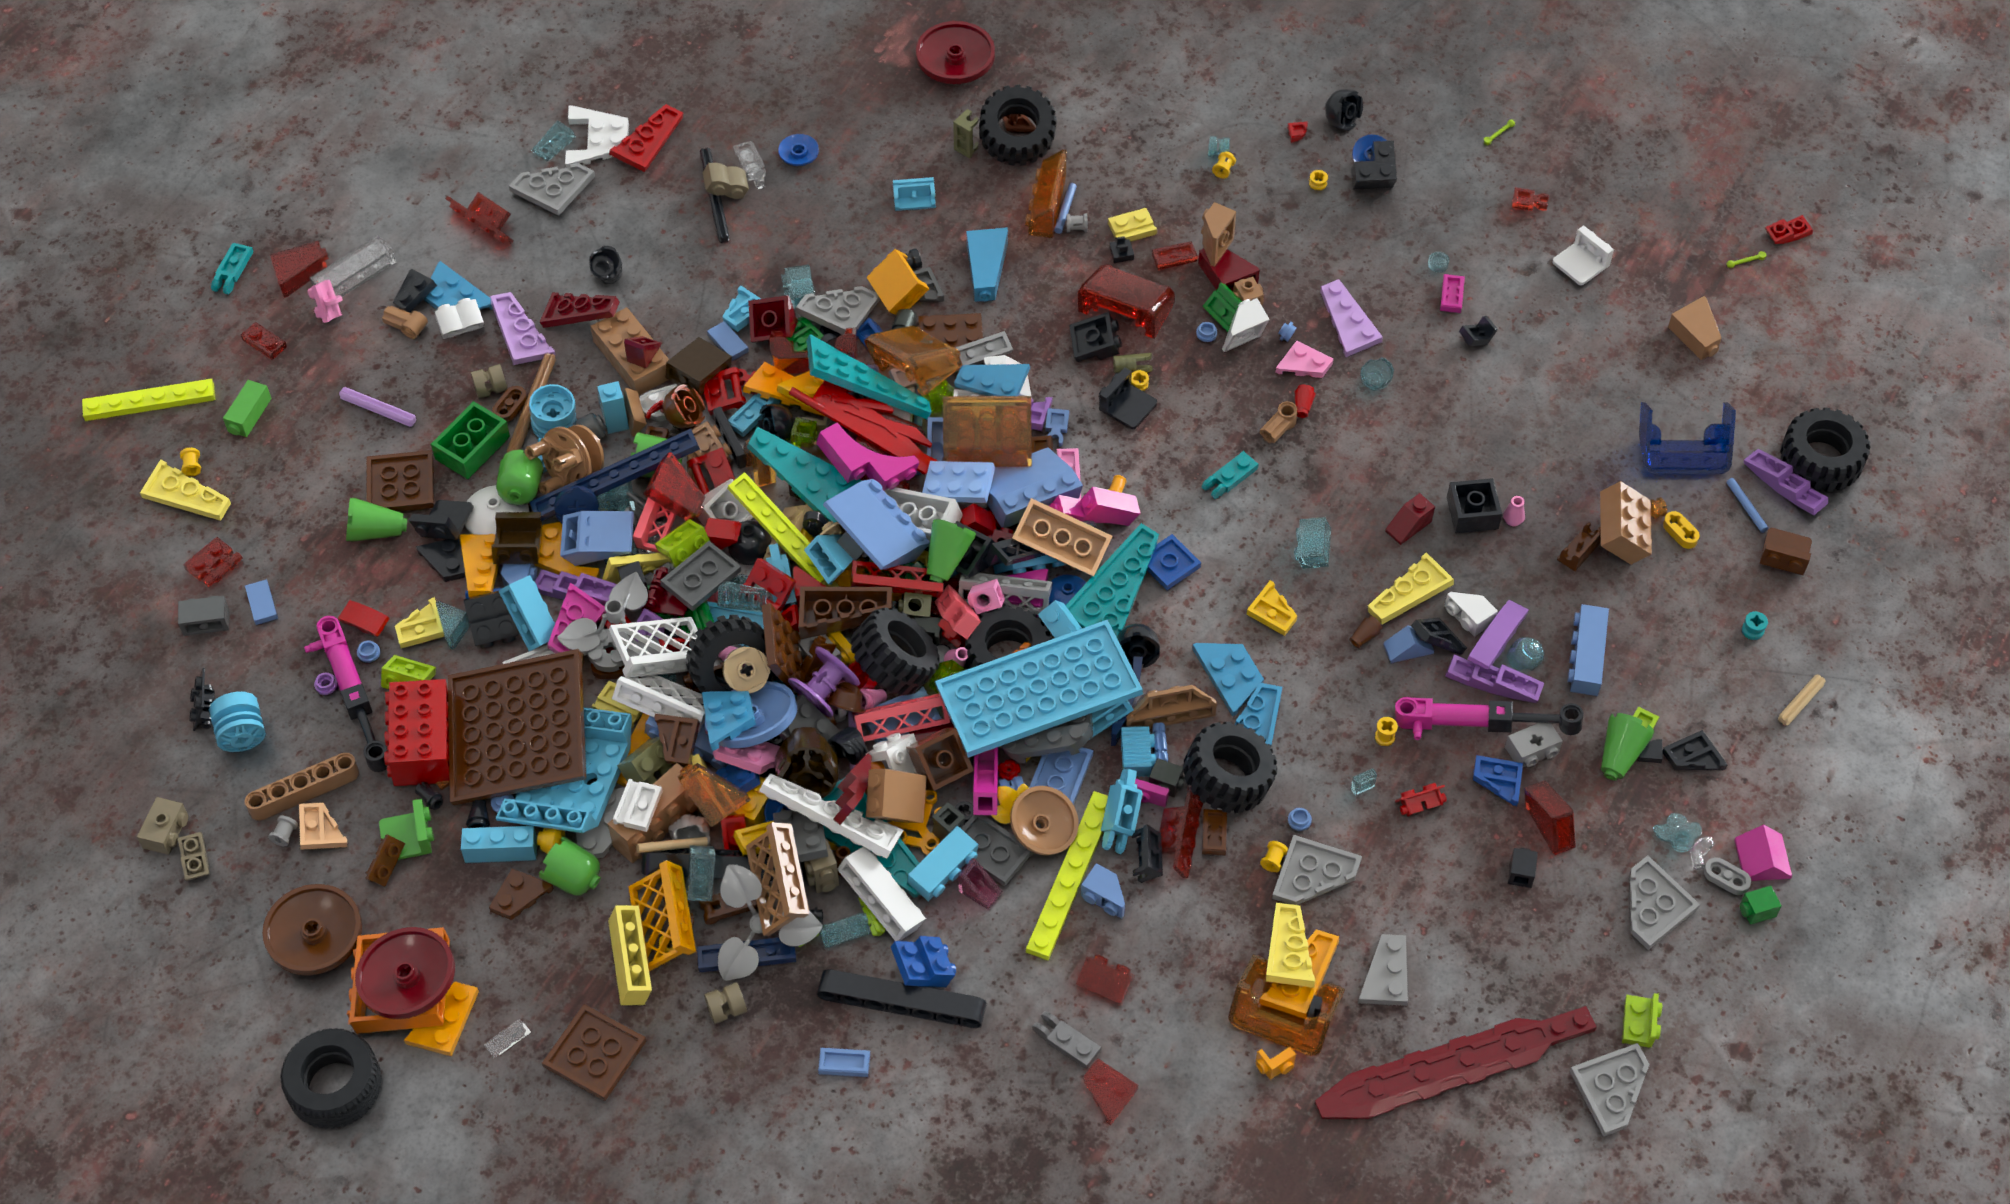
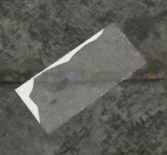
[483,1019,531,1058]

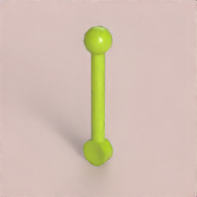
[1483,119,1515,145]
[1727,251,1766,268]

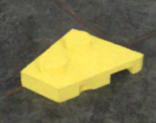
[395,597,445,649]

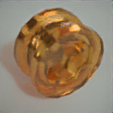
[1650,497,1667,519]

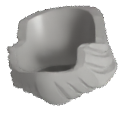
[668,814,710,848]

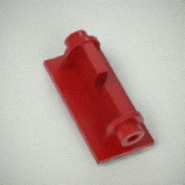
[1395,783,1447,816]

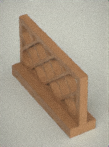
[746,822,810,936]

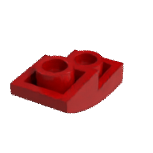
[1765,215,1813,244]
[338,600,390,637]

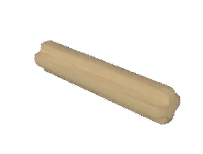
[1778,675,1826,726]

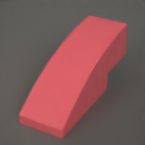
[935,584,981,639]

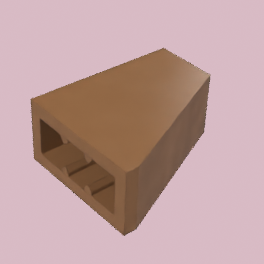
[1668,296,1721,360]

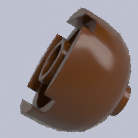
[662,384,705,429]

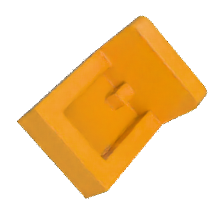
[1255,1047,1296,1080]

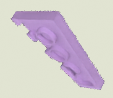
[1320,279,1383,357]
[490,292,555,365]

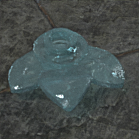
[1653,813,1702,852]

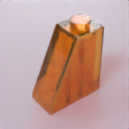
[743,439,776,487]
[677,763,751,827]

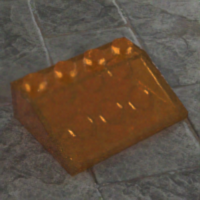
[943,396,1032,467]

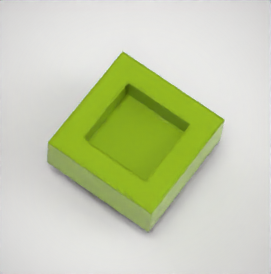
[1633,706,1659,729]

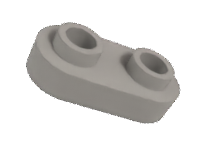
[1703,857,1751,895]

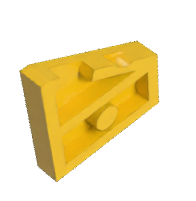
[1246,580,1297,636]

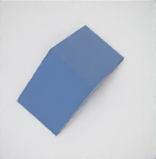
[1383,625,1434,663]

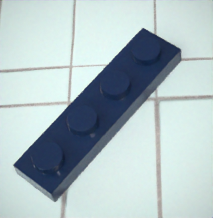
[697,938,796,973]

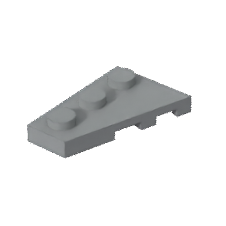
[1358,934,1408,1006]

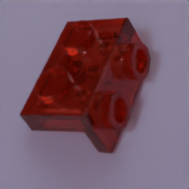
[1076,954,1135,1004]

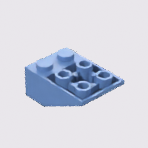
[560,511,634,566]

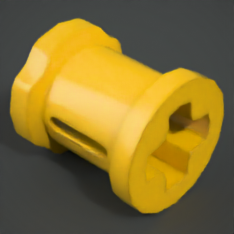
[1212,151,1236,179]
[180,448,201,477]
[1375,717,1398,746]
[1260,841,1288,872]

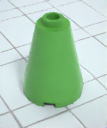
[346,498,407,542]
[926,519,976,583]
[1601,713,1654,781]

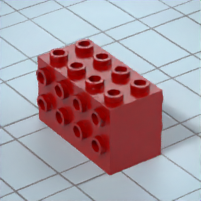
[384,679,450,786]

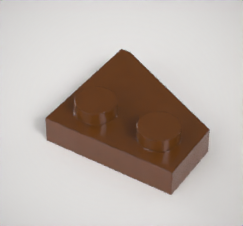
[654,714,700,767]
[489,868,554,920]

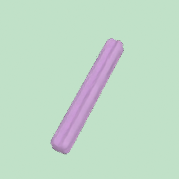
[339,387,416,427]

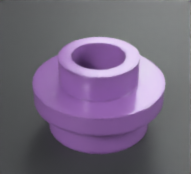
[314,673,338,695]

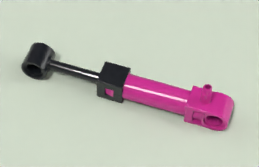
[304,616,387,772]
[1395,697,1584,740]

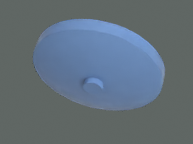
[704,681,797,748]

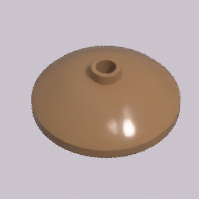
[1010,786,1079,855]

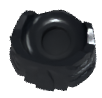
[589,246,622,284]
[828,727,868,765]

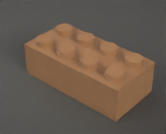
[591,307,669,396]
[608,763,701,864]

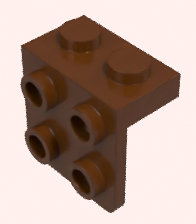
[1759,527,1812,576]

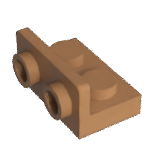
[692,421,733,472]

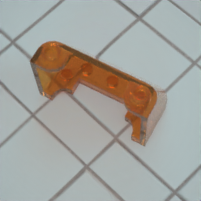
[864,325,963,396]
[1228,954,1345,1056]

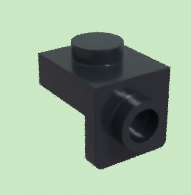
[1459,316,1498,346]

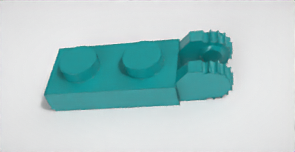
[211,243,254,295]
[1201,451,1259,499]

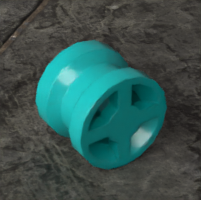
[1742,611,1768,640]

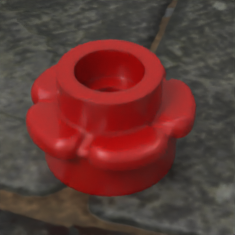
[998,760,1021,781]

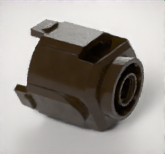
[775,727,838,799]

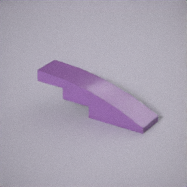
[1744,449,1828,515]
[535,570,617,606]
[1467,600,1529,670]
[1445,654,1544,703]

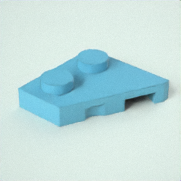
[722,286,761,332]

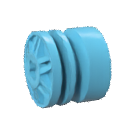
[529,384,577,438]
[209,692,266,752]

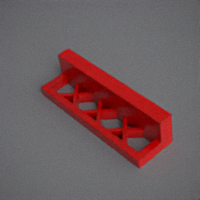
[850,560,944,598]

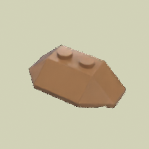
[1125,685,1217,729]

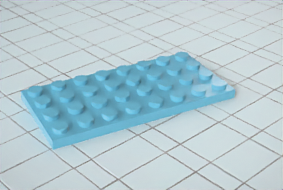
[935,620,1143,758]

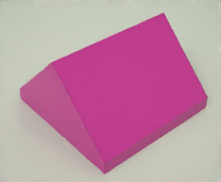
[1734,825,1792,881]

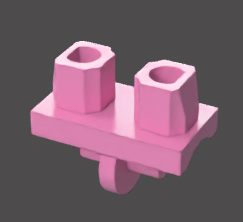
[308,279,343,323]

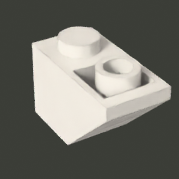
[1445,592,1498,637]

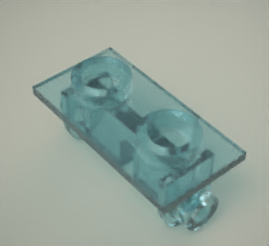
[819,912,871,949]

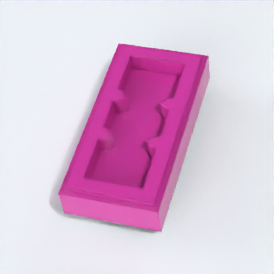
[1440,274,1465,313]
[1135,779,1169,807]

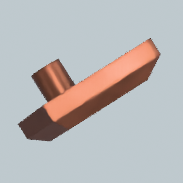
[1002,114,1036,132]

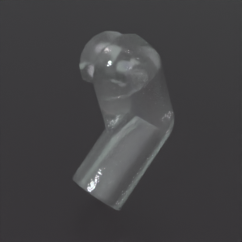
[1690,836,1714,870]

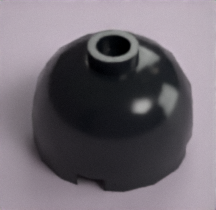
[1325,89,1363,130]
[758,404,797,442]
[728,520,771,565]
[1117,623,1160,668]

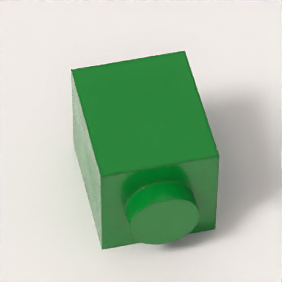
[1740,886,1782,925]

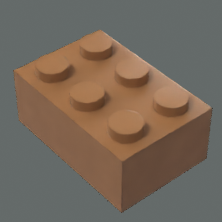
[1600,481,1652,564]

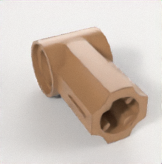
[382,306,428,339]
[1260,401,1297,443]

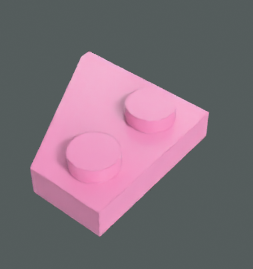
[1276,341,1333,378]

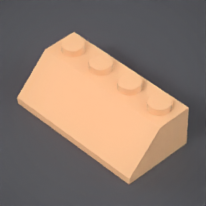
[1012,498,1112,577]

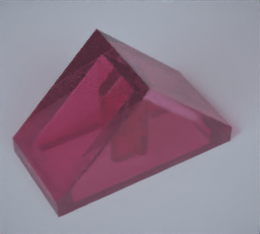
[958,858,1003,909]

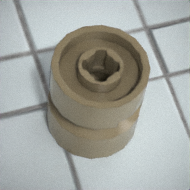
[471,364,507,399]
[704,982,747,1024]

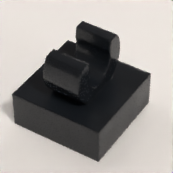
[1109,236,1134,263]

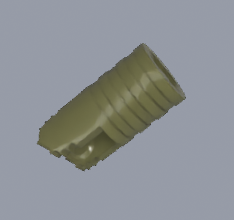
[1113,353,1153,374]

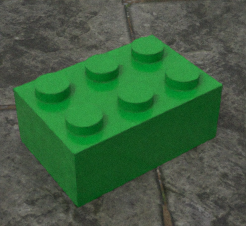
[431,401,510,479]

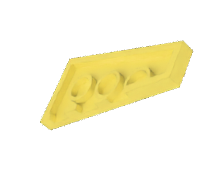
[1368,553,1454,625]
[1266,903,1315,988]

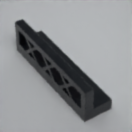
[985,538,1045,566]

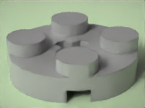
[587,629,630,672]

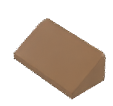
[623,388,647,437]

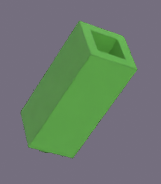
[223,380,272,437]

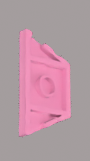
[705,730,780,774]

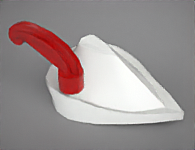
[639,384,678,422]

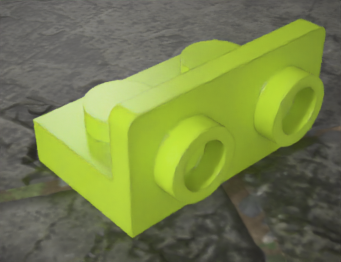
[655,519,710,568]
[381,655,436,689]
[1622,993,1662,1048]

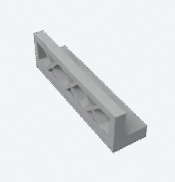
[959,573,1052,615]

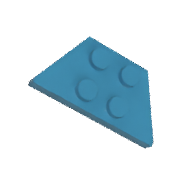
[424,261,493,310]
[1192,643,1264,717]
[702,691,756,751]

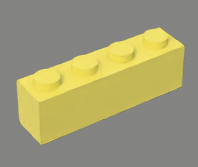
[608,905,652,1005]

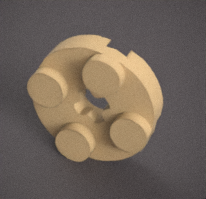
[723,647,770,693]

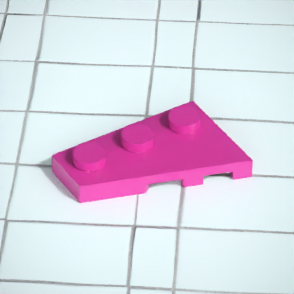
[547,582,606,653]

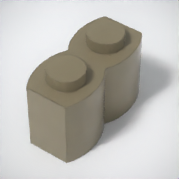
[702,163,749,199]

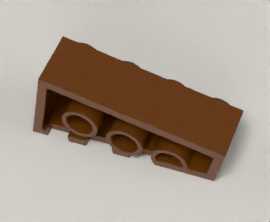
[799,587,893,639]

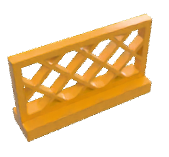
[628,860,696,971]

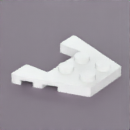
[565,106,629,168]

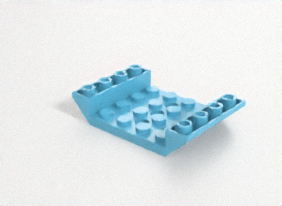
[496,708,632,833]

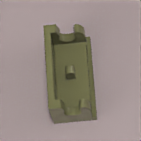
[953,109,979,159]

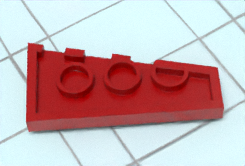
[609,104,683,172]

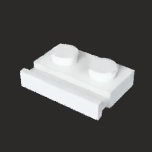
[613,779,663,832]

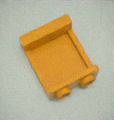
[866,249,929,315]

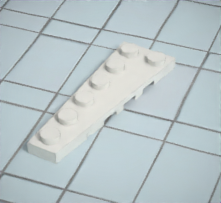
[759,774,903,859]

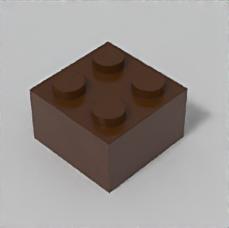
[906,728,974,791]

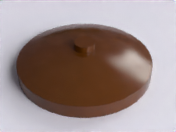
[262,884,362,975]

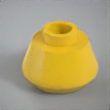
[537,828,565,854]

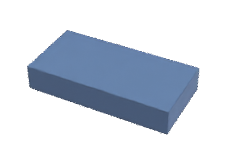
[707,321,749,361]
[245,579,278,625]
[818,1048,870,1077]

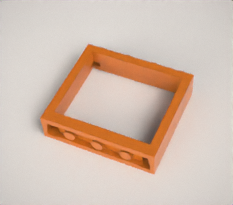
[347,927,450,1034]

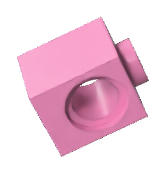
[967,579,1005,614]

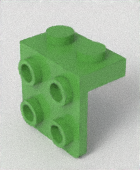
[379,799,434,860]

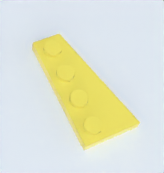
[140,459,231,521]

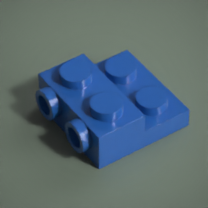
[891,936,956,988]

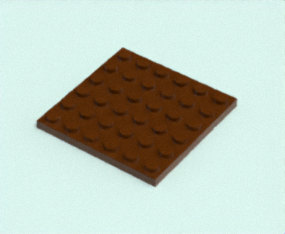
[448,649,587,805]

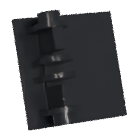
[189,668,215,731]

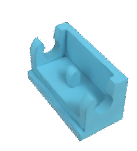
[893,177,936,211]

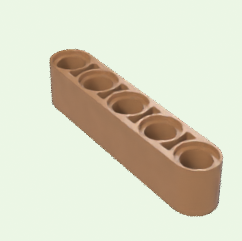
[245,753,359,821]

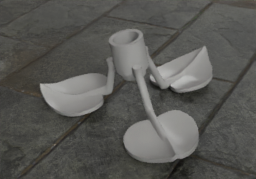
[558,572,660,657]
[718,865,822,981]

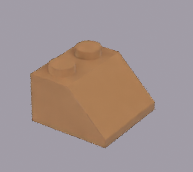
[1201,202,1236,267]

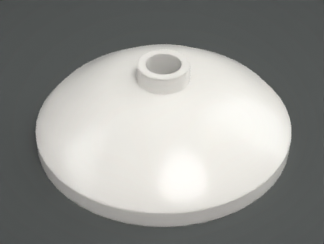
[465,485,529,535]

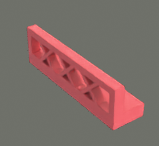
[633,462,690,553]
[852,693,950,742]

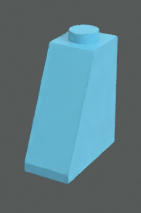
[597,381,629,434]
[804,534,854,584]

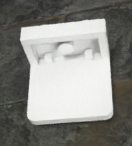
[1553,225,1614,285]
[866,733,917,774]

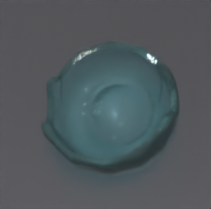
[1360,357,1394,391]
[1507,637,1545,671]

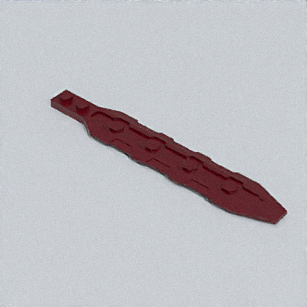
[1315,1006,1597,1119]

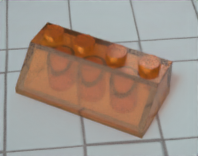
[1025,149,1067,238]

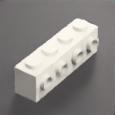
[838,846,926,941]

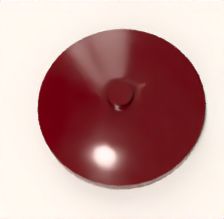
[916,21,995,84]
[355,927,455,1019]

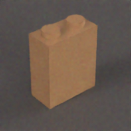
[866,769,926,823]

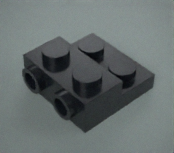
[1069,312,1122,362]
[463,591,520,648]

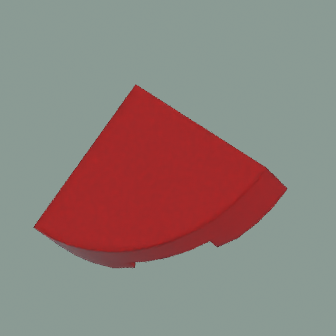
[1287,121,1308,143]

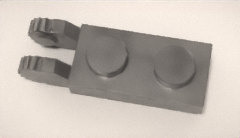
[1032,1011,1101,1069]

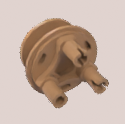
[525,425,604,495]

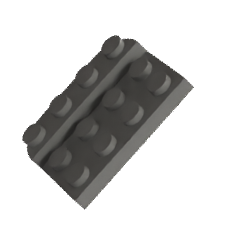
[1001,713,1093,763]

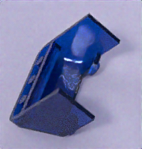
[1639,402,1736,474]

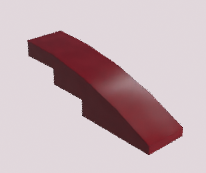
[833,753,872,825]

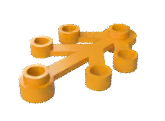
[888,790,942,856]

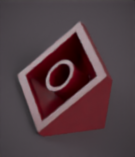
[748,295,798,343]

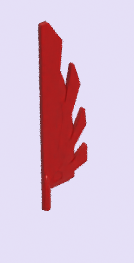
[789,380,938,476]

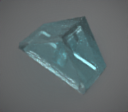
[435,601,470,650]

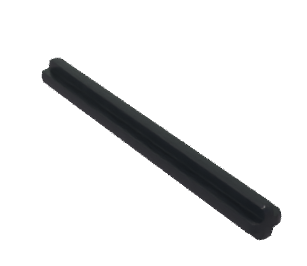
[700,147,730,243]

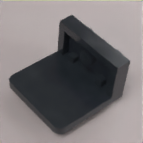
[1098,367,1157,429]
[409,500,474,540]

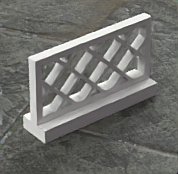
[609,617,698,678]
[612,675,705,733]

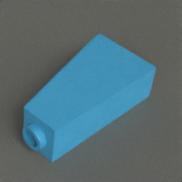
[966,228,1008,302]

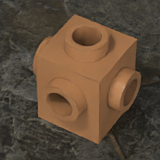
[1233,277,1264,306]

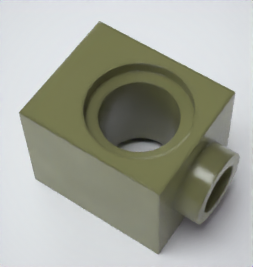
[897,592,932,619]

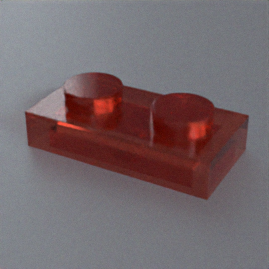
[1152,241,1198,270]
[241,322,287,360]

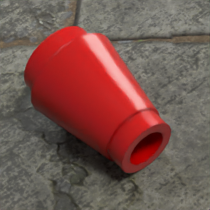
[1294,384,1316,418]

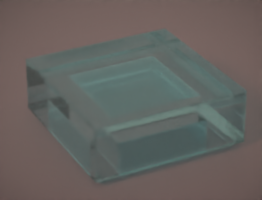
[1351,768,1377,795]

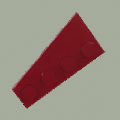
[540,292,620,328]

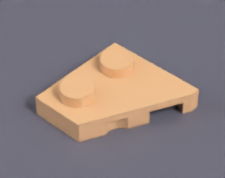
[299,803,347,850]

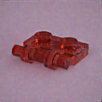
[183,537,243,587]

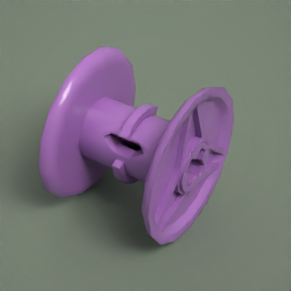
[788,646,860,718]

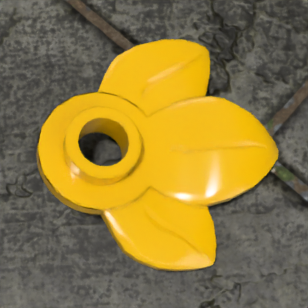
[991,783,1029,824]

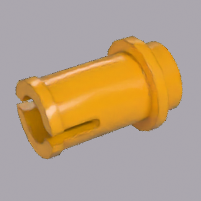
[1108,475,1127,493]

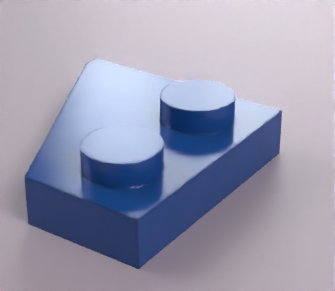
[1473,755,1523,806]

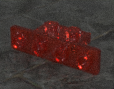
[445,192,514,244]
[1159,787,1203,879]

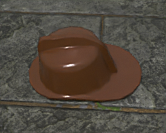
[826,682,866,713]

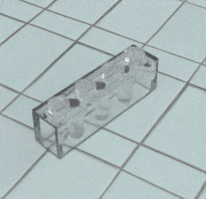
[310,235,396,297]

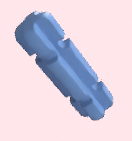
[1152,722,1168,762]

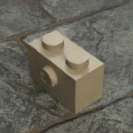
[137,797,188,855]

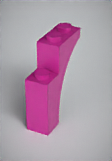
[816,422,919,491]
[1049,487,1141,526]
[973,747,998,815]

